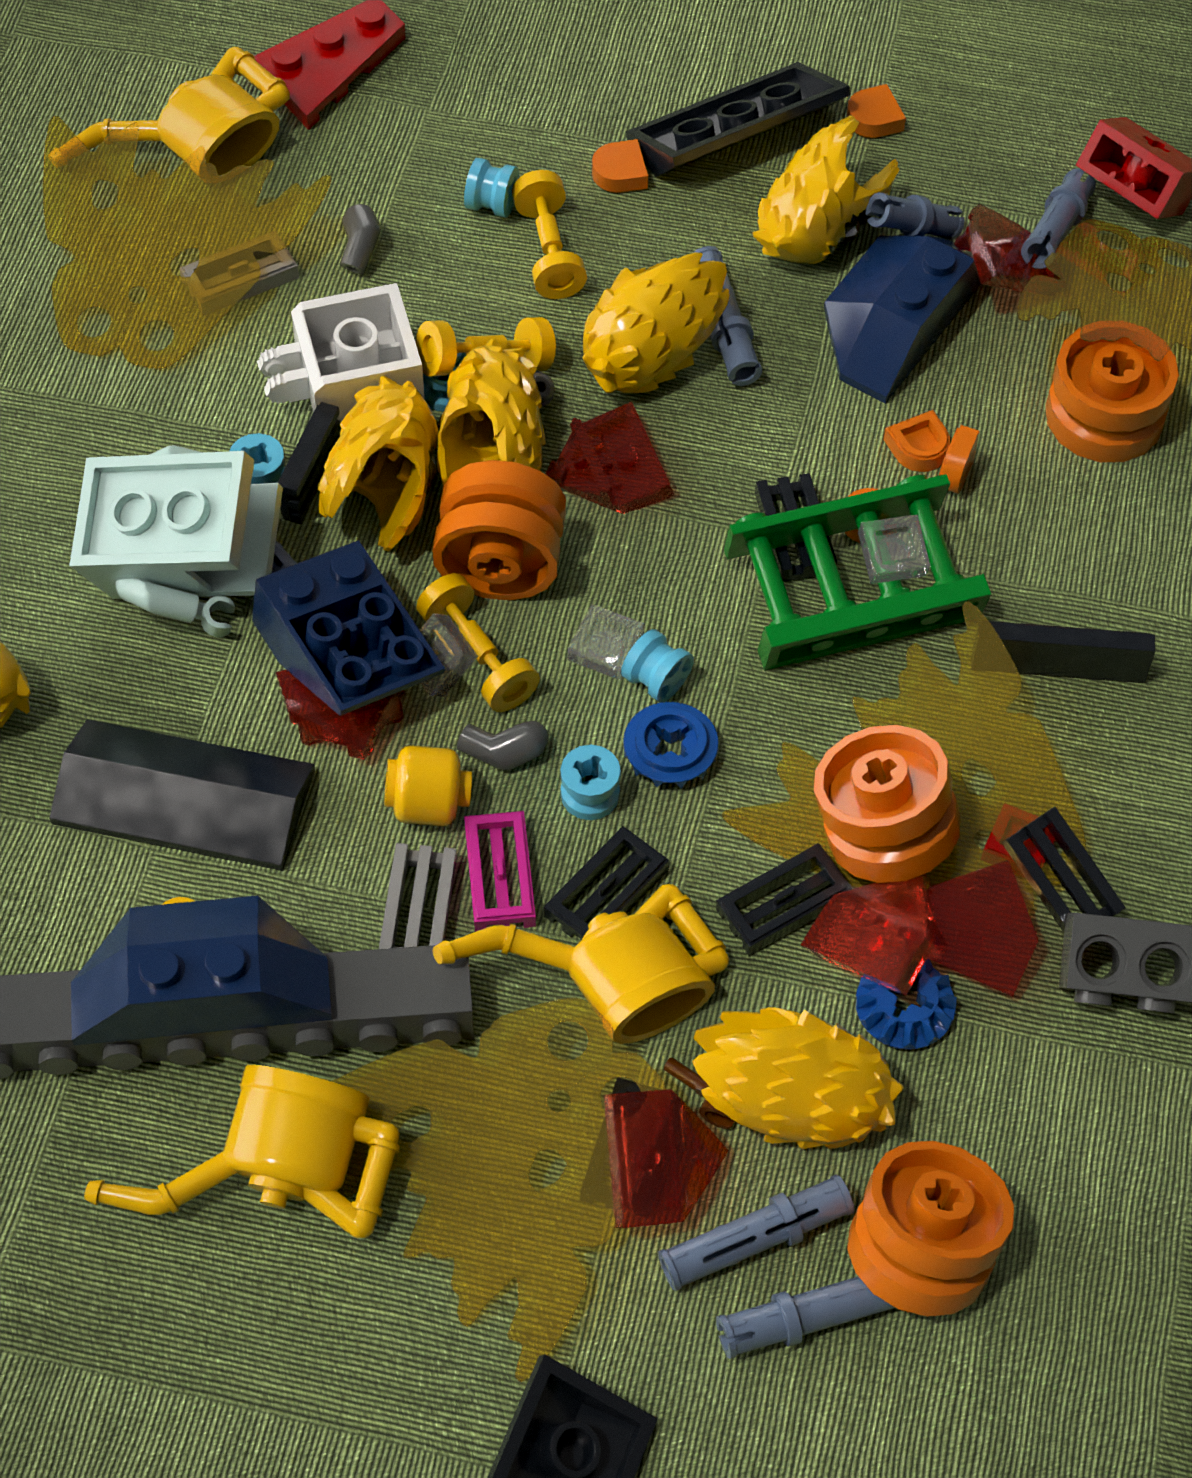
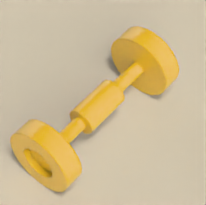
[512,170,587,299]
[415,317,556,377]
[416,573,540,712]

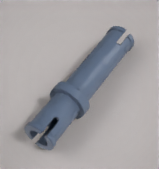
[1021,168,1096,269]
[693,246,762,386]
[658,1174,855,1291]
[716,1276,895,1359]

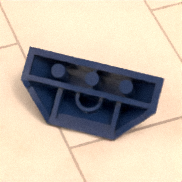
[824,235,995,404]
[71,895,332,1046]

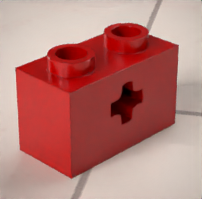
[1075,117,1192,219]

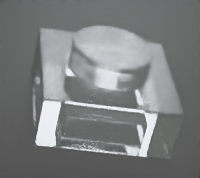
[858,514,930,584]
[568,604,645,680]
[420,613,478,697]

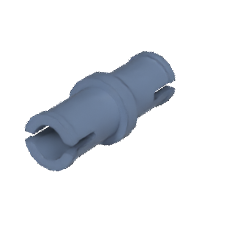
[866,192,965,240]

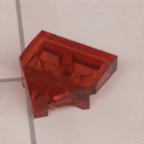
[954,204,1066,297]
[545,401,674,514]
[276,670,405,760]
[898,860,1039,997]
[801,874,945,996]
[604,1089,729,1228]

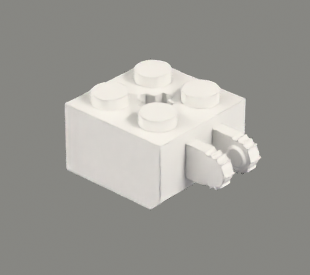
[257,283,425,421]

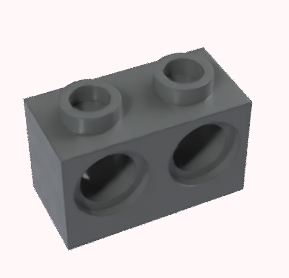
[1059,912,1192,1013]

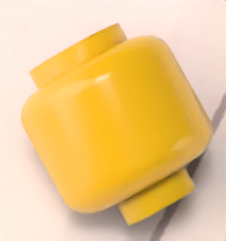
[384,745,472,826]

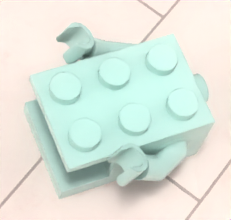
[69,445,283,637]

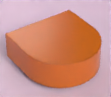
[846,84,906,138]
[592,139,648,193]
[883,410,950,472]
[939,425,979,494]

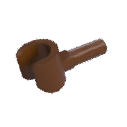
[664,1057,735,1129]

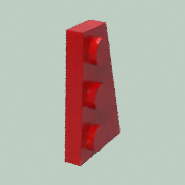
[254,0,406,130]

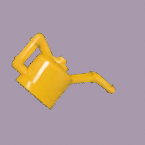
[48,46,290,184]
[433,884,729,1044]
[84,1065,400,1238]

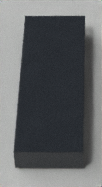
[971,620,1156,683]

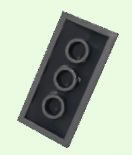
[625,62,851,177]
[49,719,315,871]
[487,1354,657,1478]

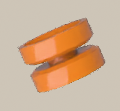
[1045,321,1179,463]
[432,460,566,600]
[814,725,960,883]
[847,1141,1014,1317]

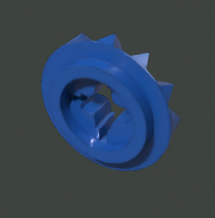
[624,702,718,789]
[856,953,957,1050]

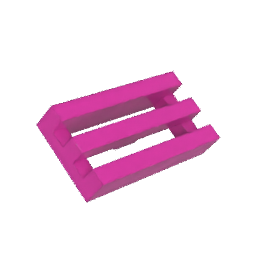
[464,811,536,932]

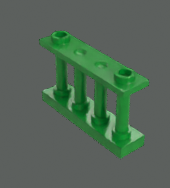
[724,474,991,671]

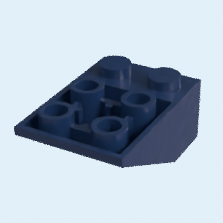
[252,540,445,716]

